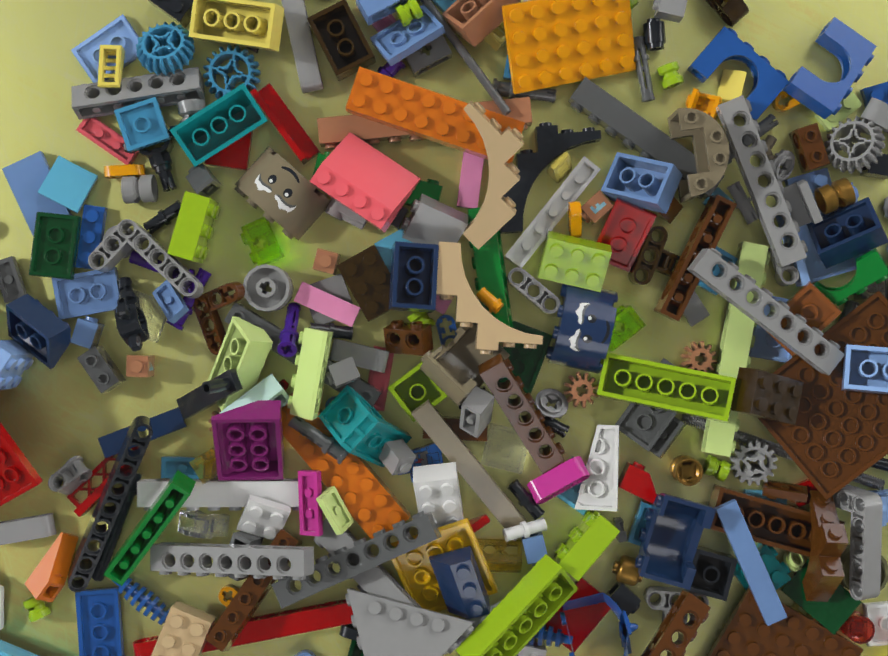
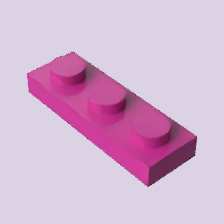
[298,470,323,536]

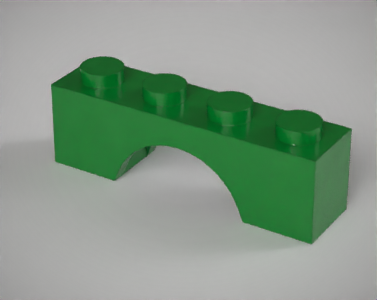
[813,248,888,306]

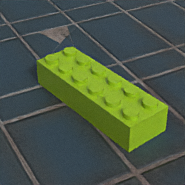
[597,353,737,423]
[455,554,578,656]

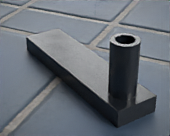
[176,369,243,419]

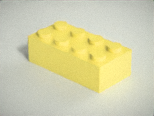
[189,0,285,52]

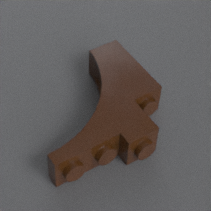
[802,490,849,602]

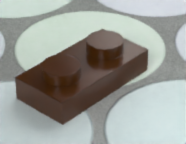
[762,480,808,503]

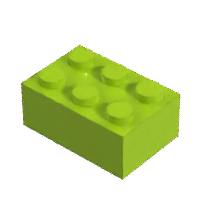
[167,191,220,263]
[538,231,612,292]
[554,510,620,581]

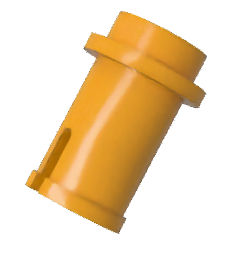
[476,287,504,314]

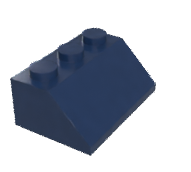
[806,197,888,269]
[6,294,71,369]
[429,546,490,619]

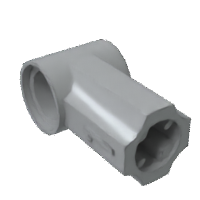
[325,198,367,230]
[768,243,799,286]

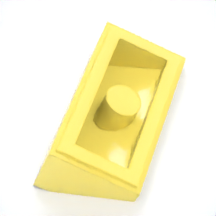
[717,69,747,104]

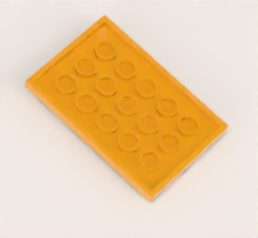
[502,0,636,94]

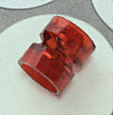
[839,610,875,644]

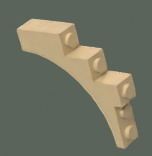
[463,101,524,250]
[436,242,543,355]

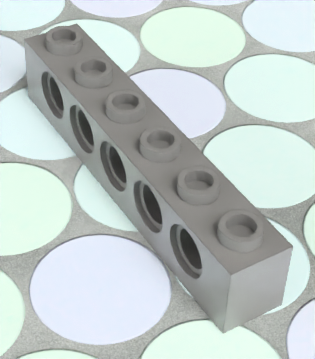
[72,67,205,120]

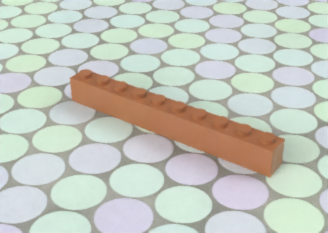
[317,97,532,150]

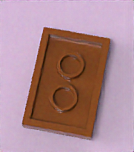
[765,281,842,356]

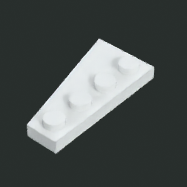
[574,424,620,512]

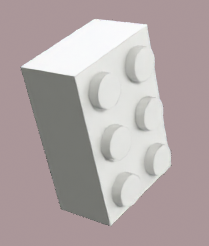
[413,462,464,527]

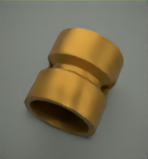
[814,178,856,214]
[670,455,703,486]

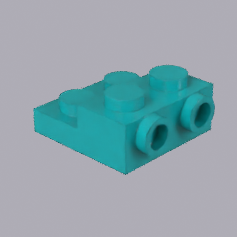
[734,543,791,590]

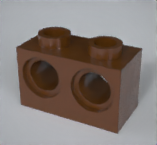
[789,123,830,173]
[383,320,434,356]

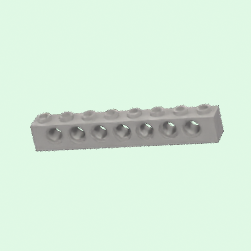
[715,95,808,267]
[687,248,845,375]
[150,542,314,580]

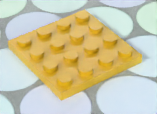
[391,518,498,612]

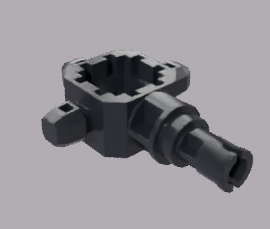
[123,125,177,192]
[114,277,149,351]

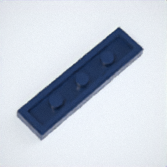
[98,407,187,458]

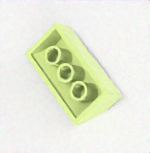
[208,316,273,411]
[287,327,333,420]

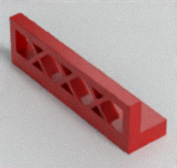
[250,83,321,165]
[67,446,145,517]

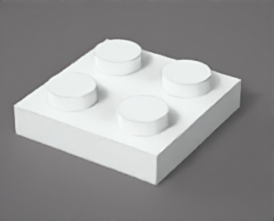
[236,494,291,540]

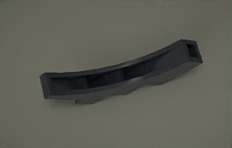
[500,122,601,234]

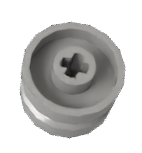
[243,264,294,312]

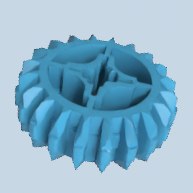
[136,22,195,76]
[203,45,261,99]

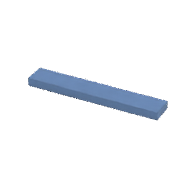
[715,499,787,626]

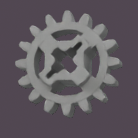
[729,439,778,486]

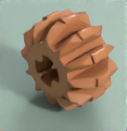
[680,341,718,372]
[563,372,599,408]

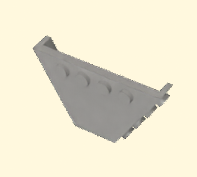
[345,588,475,656]

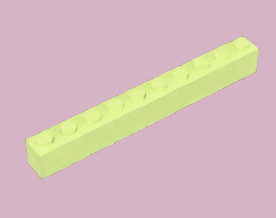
[701,241,770,457]

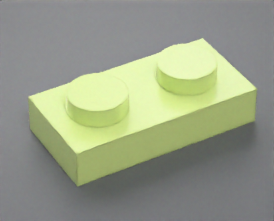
[814,92,862,132]
[316,486,355,535]

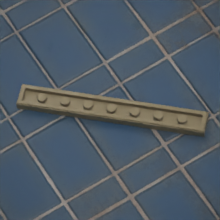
[411,399,528,541]

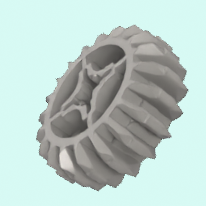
[824,116,885,174]

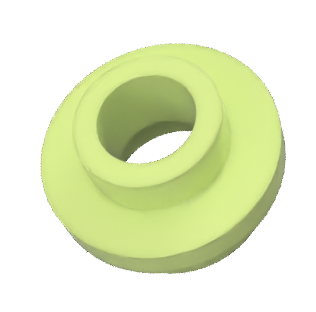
[783,551,804,572]

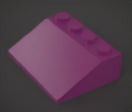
[211,400,284,481]

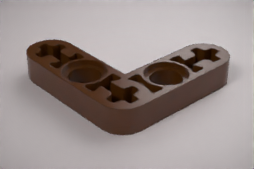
[193,281,245,355]

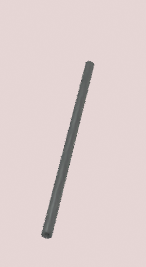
[420,0,511,116]

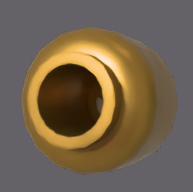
[612,555,643,586]

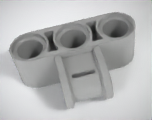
[643,586,709,624]

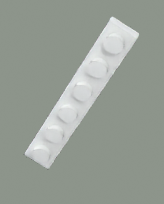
[505,156,601,268]

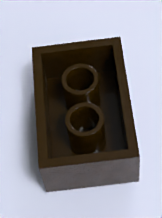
[307,0,376,81]
[337,245,391,322]
[731,367,804,425]

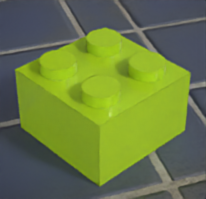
[388,362,447,422]

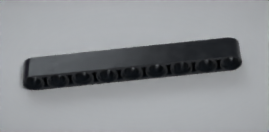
[68,416,153,592]

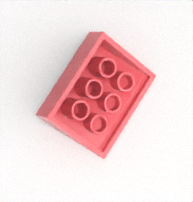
[310,132,421,233]

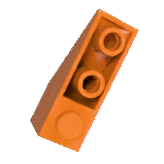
[25,532,79,602]

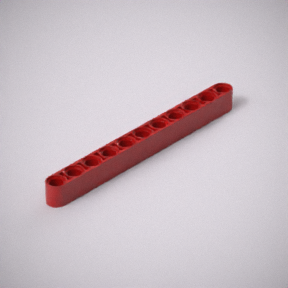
[133,599,353,656]

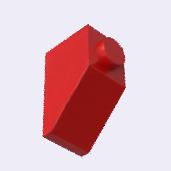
[618,461,657,504]

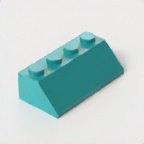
[170,83,268,167]

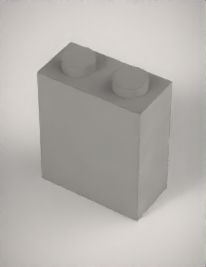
[401,194,468,245]

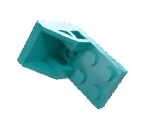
[318,385,412,468]

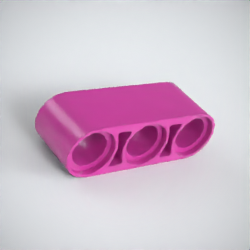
[527,456,590,505]

